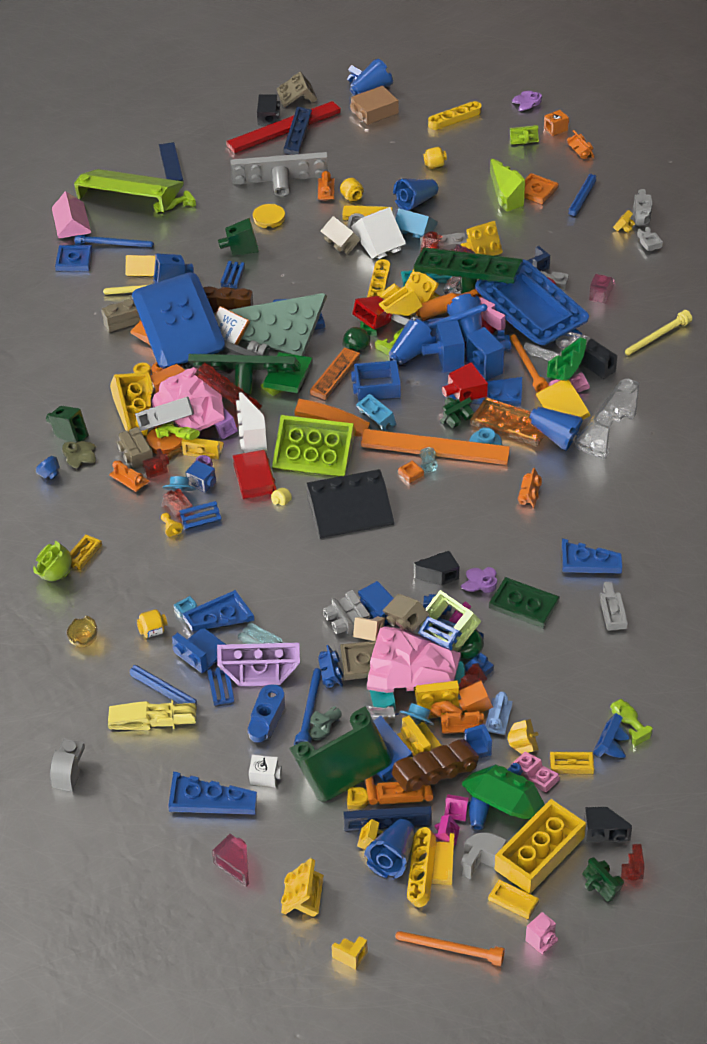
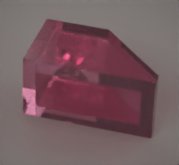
[589,274,615,304]
[212,834,249,887]

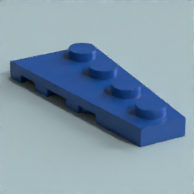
[449,377,522,407]
[168,771,257,815]

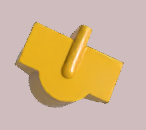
[507,719,539,754]

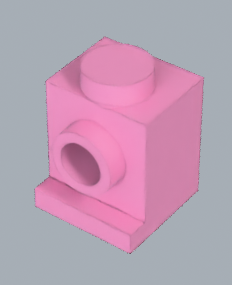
[526,912,558,955]

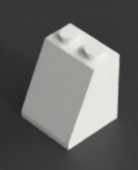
[351,207,406,259]

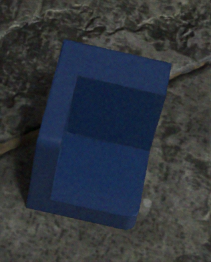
[527,246,550,271]

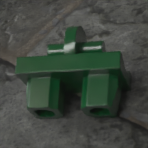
[440,397,474,428]
[582,857,624,902]

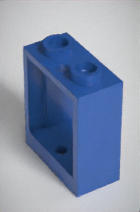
[351,360,401,401]

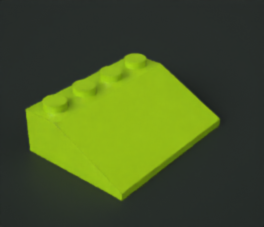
[272,415,356,477]

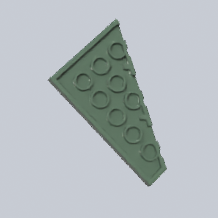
[214,293,327,356]

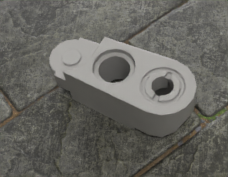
[633,189,652,226]

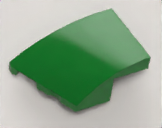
[547,337,587,381]

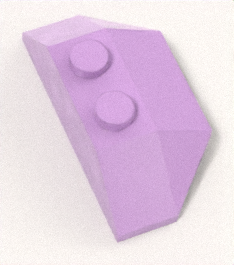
[217,643,300,686]

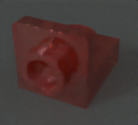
[420,231,442,253]
[142,448,169,479]
[161,488,193,518]
[458,663,487,695]
[620,844,645,881]

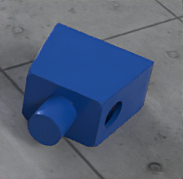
[153,253,194,283]

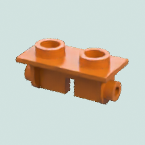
[567,130,595,159]
[318,171,334,200]
[109,461,149,492]
[518,468,542,508]
[441,711,484,734]

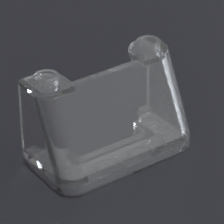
[575,378,640,459]

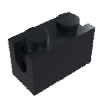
[257,94,280,125]
[580,338,618,379]

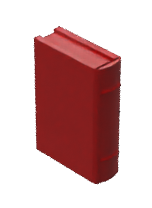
[232,450,277,499]

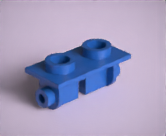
[318,645,344,688]

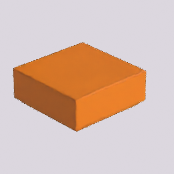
[398,460,424,483]

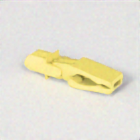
[107,700,197,730]

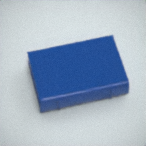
[374,715,413,782]

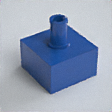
[422,320,465,373]
[466,327,512,381]

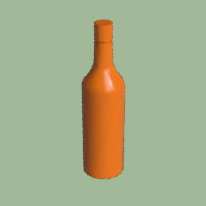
[416,289,478,321]

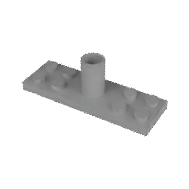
[231,152,328,197]

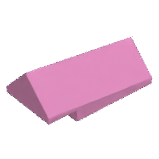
[52,191,91,239]

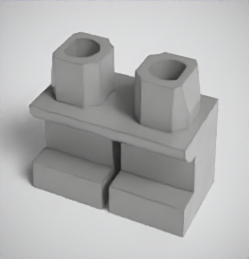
[324,590,370,636]

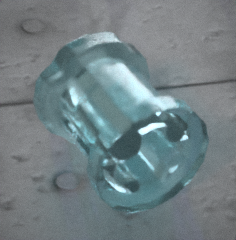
[419,447,438,472]

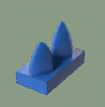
[593,713,629,758]

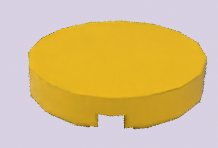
[253,204,285,228]

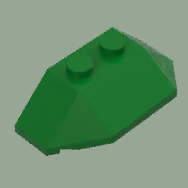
[462,764,545,819]

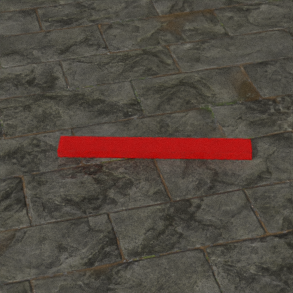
[226,101,341,153]

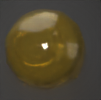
[67,616,98,647]

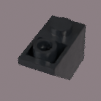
[414,551,460,585]
[584,807,632,843]

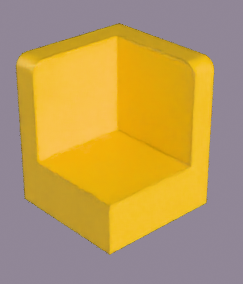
[332,936,368,969]

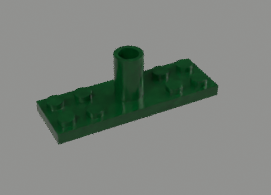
[414,247,523,294]
[188,354,301,396]

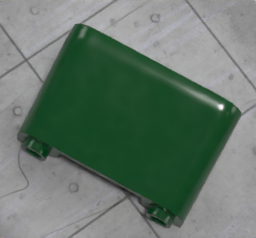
[289,706,392,801]

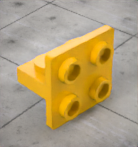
[461,221,503,256]
[405,269,440,303]
[414,680,460,719]
[397,715,441,756]
[281,858,324,917]

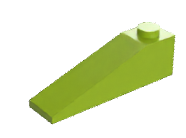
[490,158,525,211]

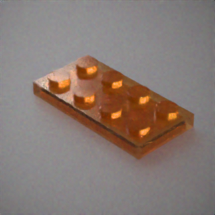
[470,397,545,447]

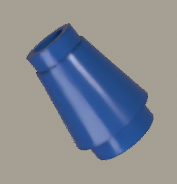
[468,797,490,830]

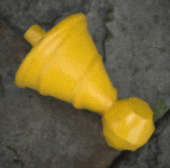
[161,512,183,537]

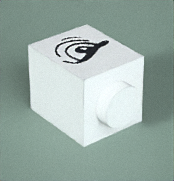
[249,755,282,787]

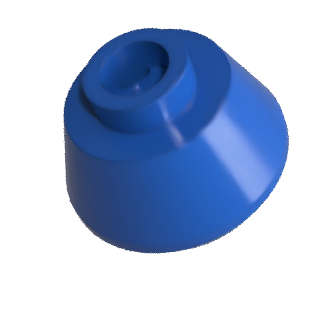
[36,456,60,480]

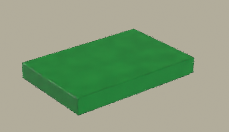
[263,352,313,393]

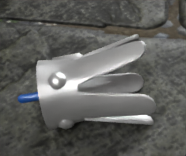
[368,706,400,724]

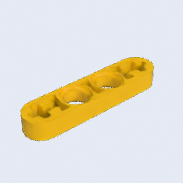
[428,101,482,130]
[367,259,390,299]
[407,827,436,907]

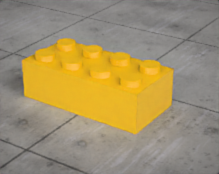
[495,799,586,894]

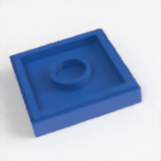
[55,245,93,271]

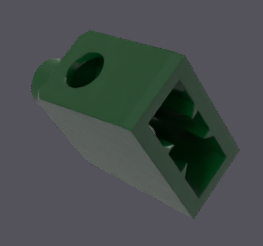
[218,218,259,255]
[46,406,89,443]

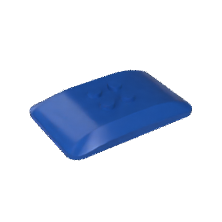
[475,260,589,345]
[132,272,225,369]

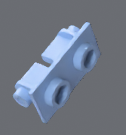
[485,692,513,735]

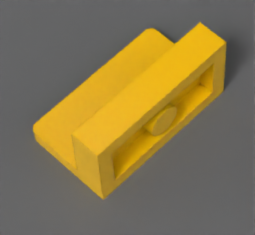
[126,255,155,276]
[182,438,224,460]
[432,833,454,885]

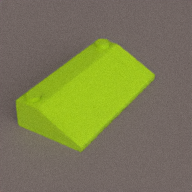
[74,169,184,212]

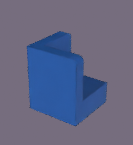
[464,724,492,759]

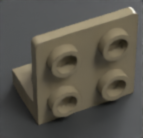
[277,71,317,107]

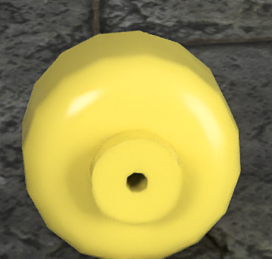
[271,488,292,505]

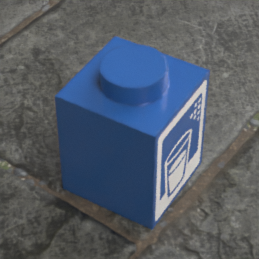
[186,460,216,493]

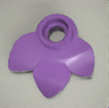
[512,91,542,111]
[461,567,497,593]

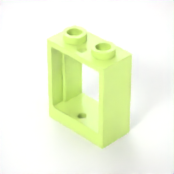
[420,590,482,652]

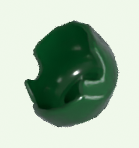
[342,327,370,352]
[458,629,484,659]

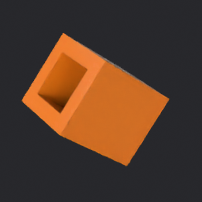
[544,110,569,136]
[458,681,493,713]

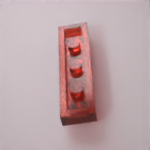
[194,363,262,411]

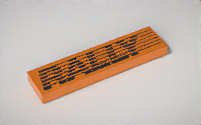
[310,347,360,400]

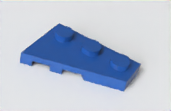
[562,538,622,573]
[182,590,255,632]

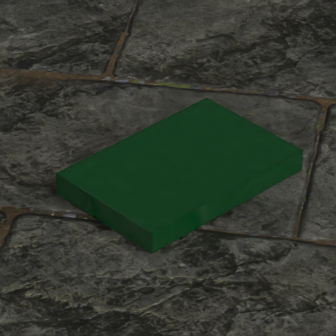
[489,577,560,628]

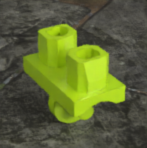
[510,125,539,145]

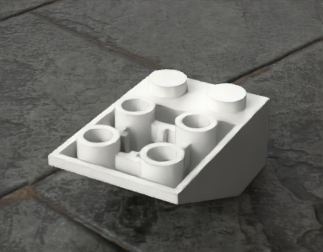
[236,392,267,453]

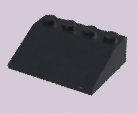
[307,469,394,538]

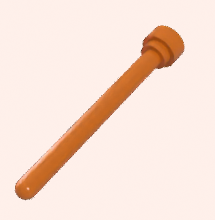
[510,334,549,393]
[395,931,505,967]

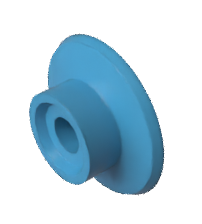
[469,428,502,445]
[162,476,196,491]
[399,703,434,726]

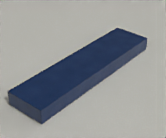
[283,107,312,155]
[159,142,183,181]
[343,806,432,831]

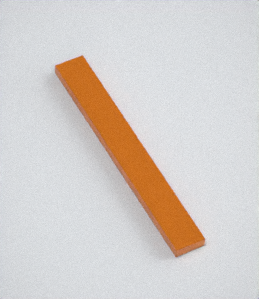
[361,429,510,465]

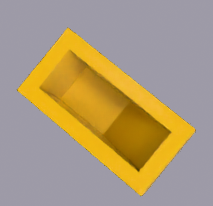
[379,285,422,316]

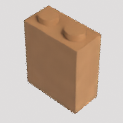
[350,86,399,125]

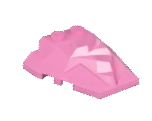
[151,367,225,431]
[367,626,461,693]

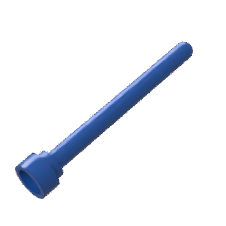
[74,234,154,248]
[424,304,488,333]
[294,668,321,745]

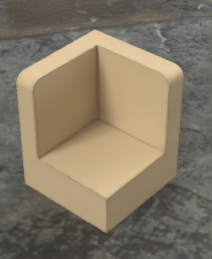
[353,616,385,641]

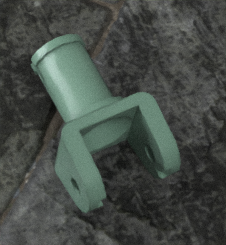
[309,706,342,741]

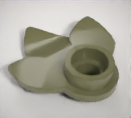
[62,441,96,469]

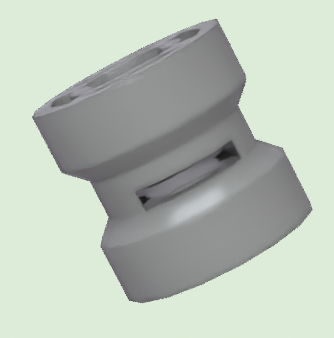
[247,340,270,356]

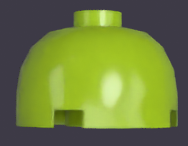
[33,541,72,581]

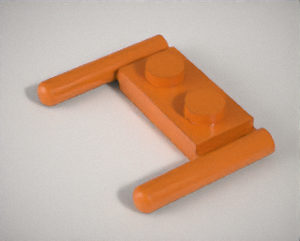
[365,776,434,805]

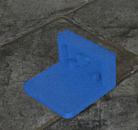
[172,628,227,673]

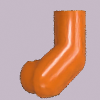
[430,701,463,718]

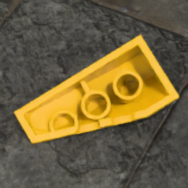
[110,372,153,437]

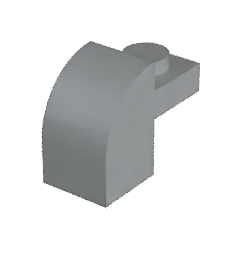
[50,739,85,792]
[461,833,507,879]

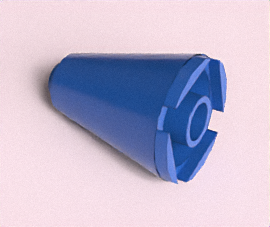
[350,59,393,96]
[393,178,439,211]
[447,294,482,341]
[389,318,436,365]
[529,407,583,451]
[364,819,415,879]

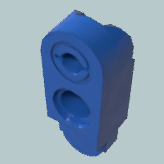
[247,684,285,742]

